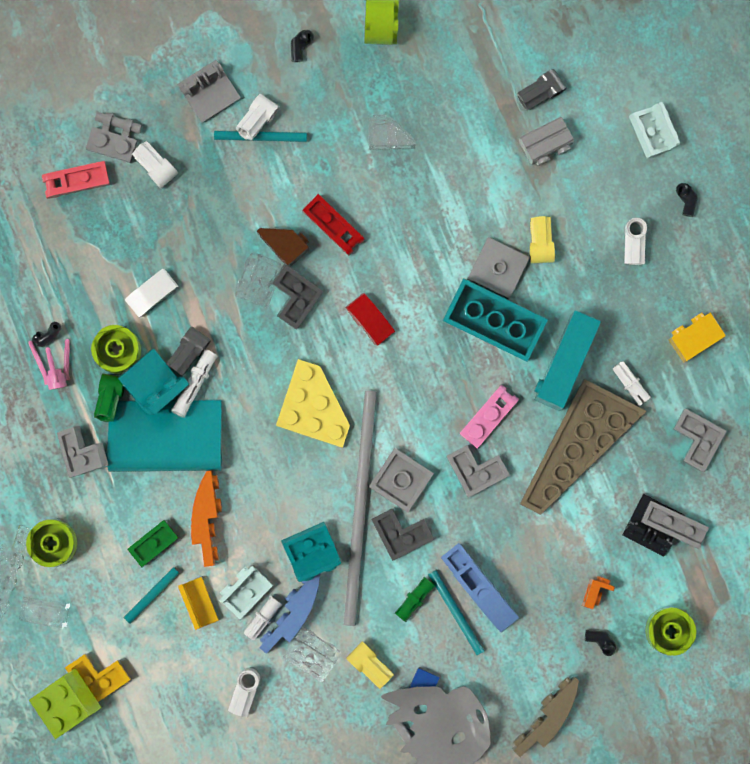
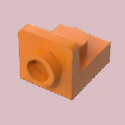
[581,576,615,609]

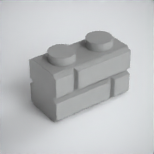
[519,117,574,166]

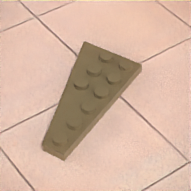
[520,379,646,515]

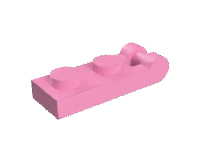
[459,384,519,449]

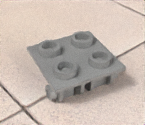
[177,60,241,123]

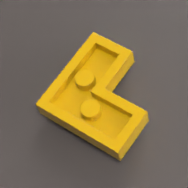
[65,654,131,702]

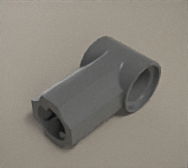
[517,69,567,111]
[166,327,211,376]

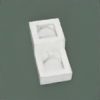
[125,269,178,318]

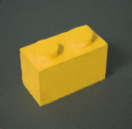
[669,312,726,363]

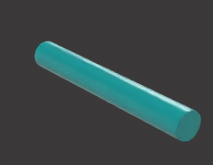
[124,567,180,624]

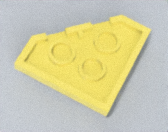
[276,359,350,448]

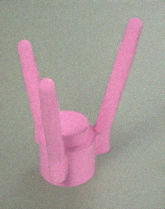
[28,339,70,390]

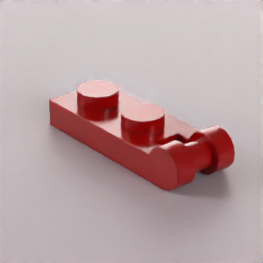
[302,194,365,256]

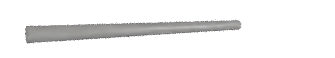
[343,391,376,626]

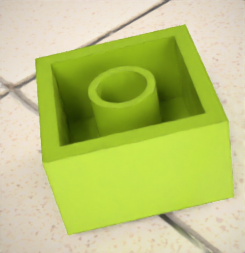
[29,668,102,740]

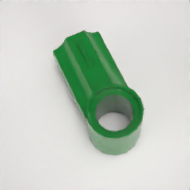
[94,373,125,422]

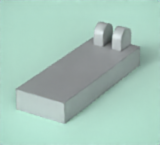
[641,501,709,549]

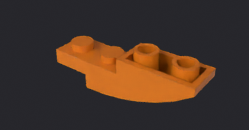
[191,471,222,567]

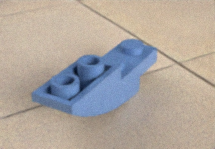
[441,543,519,633]
[259,574,321,654]

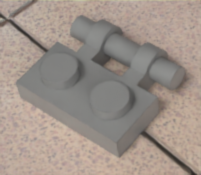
[86,112,142,163]

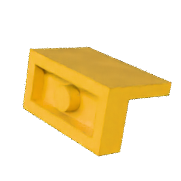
[178,577,219,630]

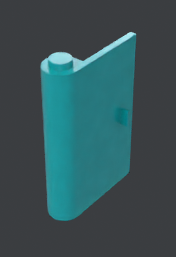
[105,400,222,472]

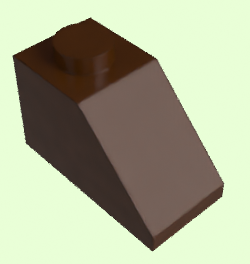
[257,228,309,267]

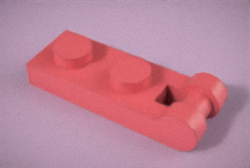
[42,161,110,199]

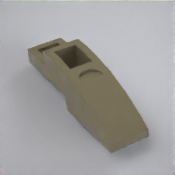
[512,676,579,757]

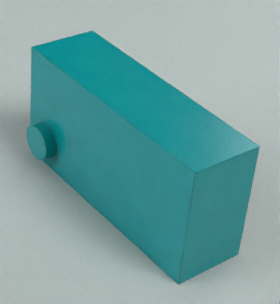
[443,278,548,362]
[534,310,601,411]

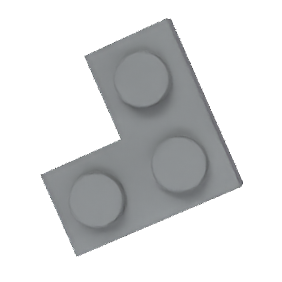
[673,408,726,472]
[57,426,108,478]
[446,445,510,498]

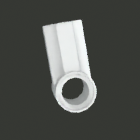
[236,93,280,140]
[132,141,178,189]
[624,218,647,265]
[228,668,260,717]

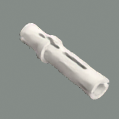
[171,350,218,418]

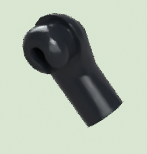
[291,30,314,62]
[585,630,616,656]

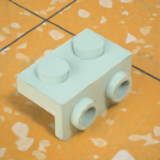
[629,102,680,158]
[219,566,273,620]

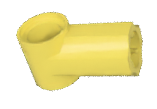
[530,216,555,264]
[346,641,394,689]

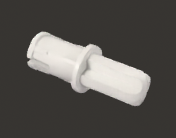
[613,361,651,406]
[244,596,282,640]

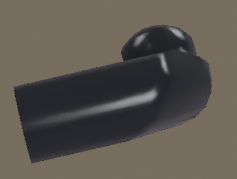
[676,183,698,217]
[32,322,61,347]

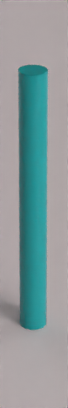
[214,131,307,142]
[428,570,485,656]

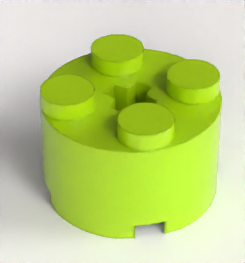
[364,0,399,45]
[91,325,141,374]
[26,520,77,567]
[645,607,696,656]

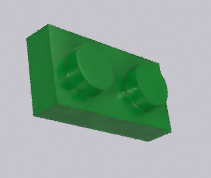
[127,520,179,568]

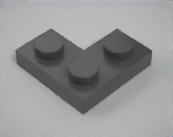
[271,264,323,330]
[371,509,434,561]

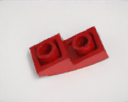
[345,293,395,346]

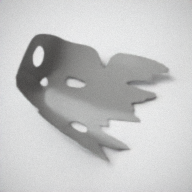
[381,686,491,764]

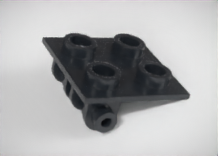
[622,494,685,557]

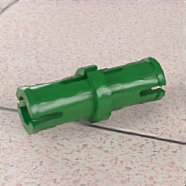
[395,577,436,622]

